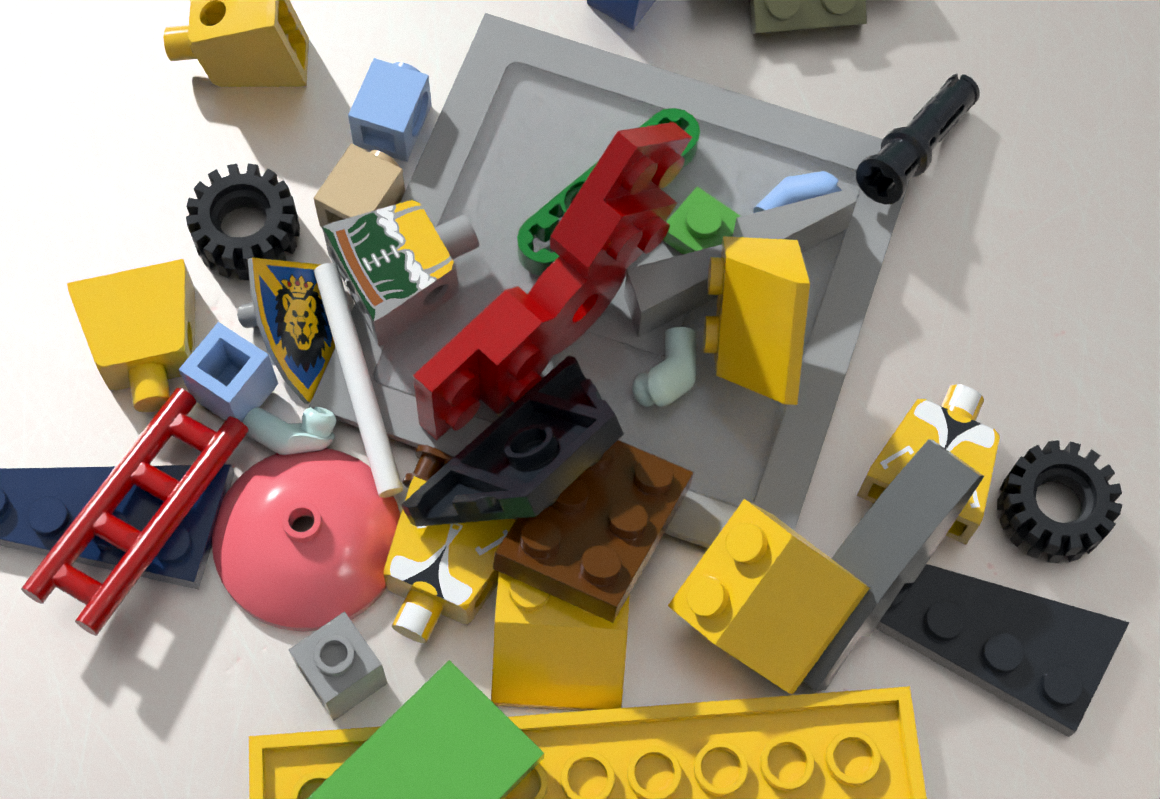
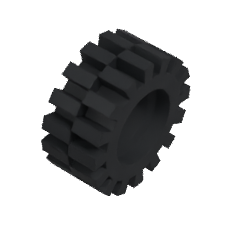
[186,163,300,280]
[997,440,1122,563]

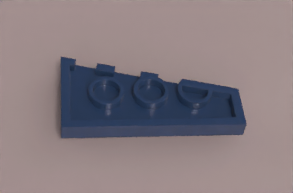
[0,464,235,590]

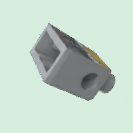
[322,200,479,346]

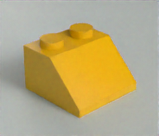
[703,236,810,405]
[668,499,870,694]
[491,572,630,711]

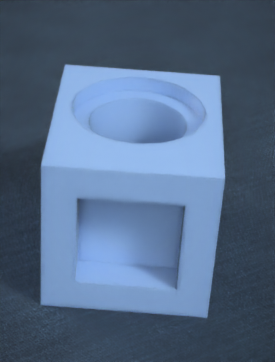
[348,58,432,162]

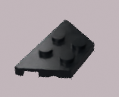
[401,355,624,527]

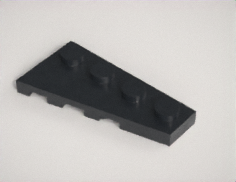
[876,564,1130,737]

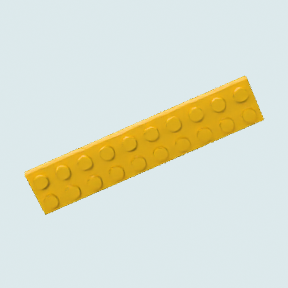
[249,686,927,799]

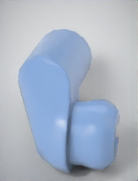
[753,171,842,213]

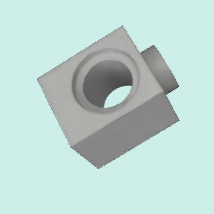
[289,611,388,721]

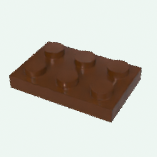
[493,440,694,623]

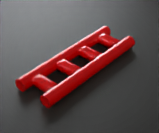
[21,388,249,636]

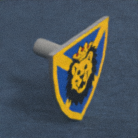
[237,258,335,404]

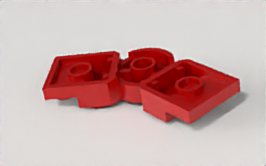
[413,122,692,441]

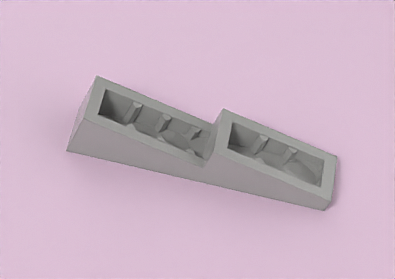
[624,188,857,338]

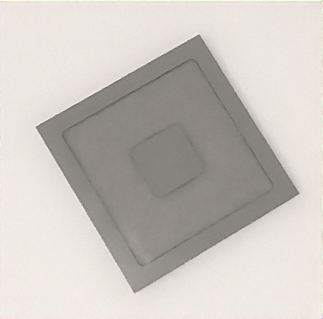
[309,13,910,548]

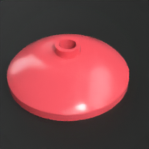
[212,448,400,632]

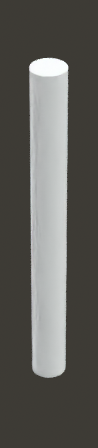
[314,263,403,498]

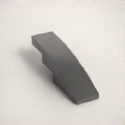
[803,439,984,692]

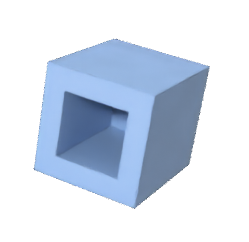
[179,322,278,422]

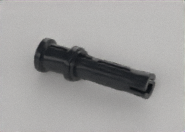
[856,74,980,205]

